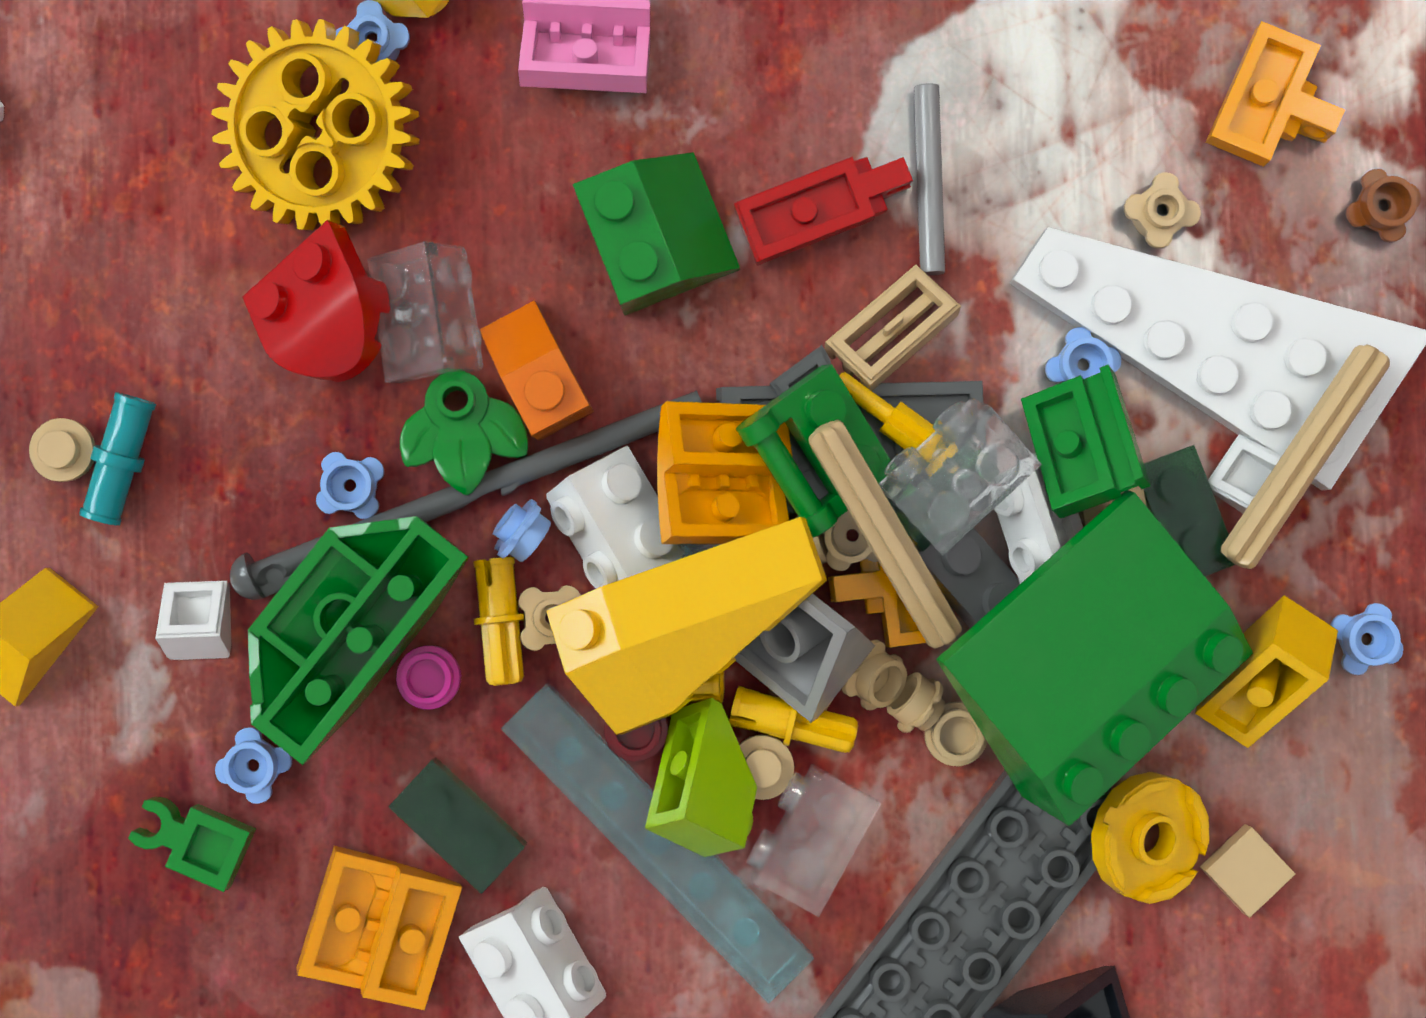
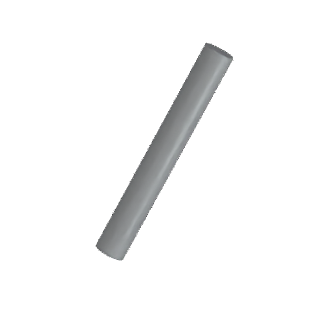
[914,83,945,275]

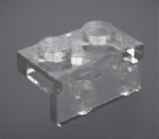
[367,241,483,383]
[879,398,1042,556]
[746,764,881,917]

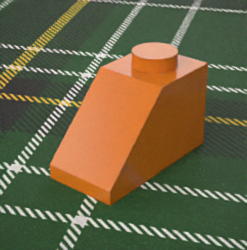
[479,300,594,441]

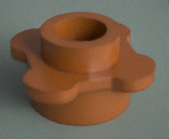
[1346,169,1421,243]

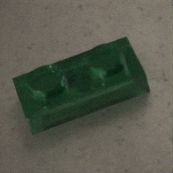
[1144,445,1236,576]
[388,757,527,894]

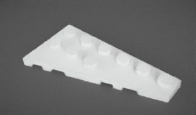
[1009,227,1426,490]

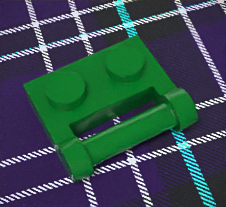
[736,364,898,538]

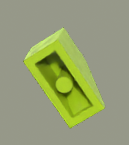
[645,698,757,857]

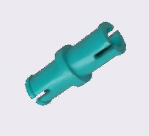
[79,392,156,525]

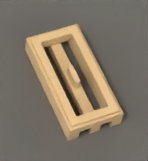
[824,265,961,391]

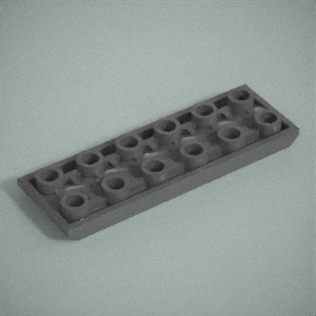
[814,770,1113,1018]

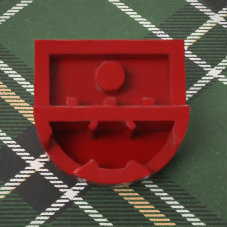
[242,220,390,382]

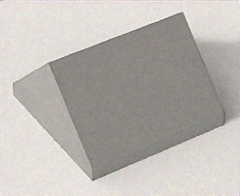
[735,593,875,723]

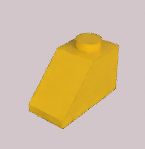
[1195,595,1338,748]

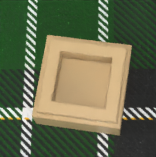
[1200,824,1295,918]

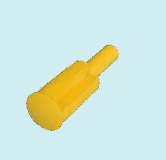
[839,372,955,470]

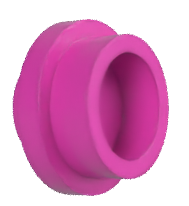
[396,645,461,709]

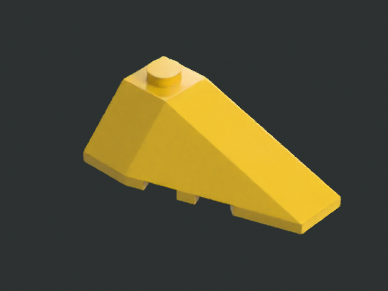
[546,517,827,735]

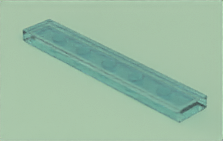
[501,682,814,1004]

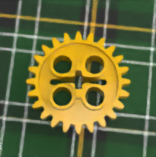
[211,19,420,231]

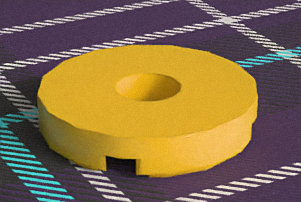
[1091,772,1210,904]

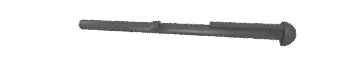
[230,390,701,600]

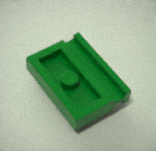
[1021,364,1151,519]

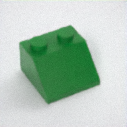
[573,152,740,316]

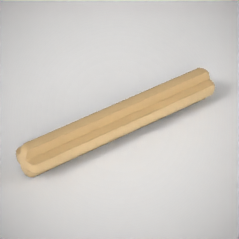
[1221,344,1390,569]
[808,420,962,648]

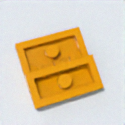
[657,401,792,544]
[296,846,462,1010]

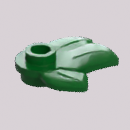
[400,370,528,496]

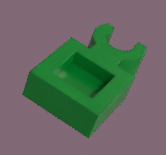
[128,797,256,892]

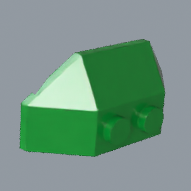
[248,516,469,765]

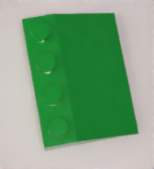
[936,490,1253,826]

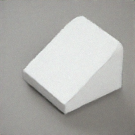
[1204,434,1282,514]
[155,581,231,660]

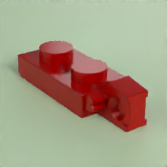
[734,157,913,266]

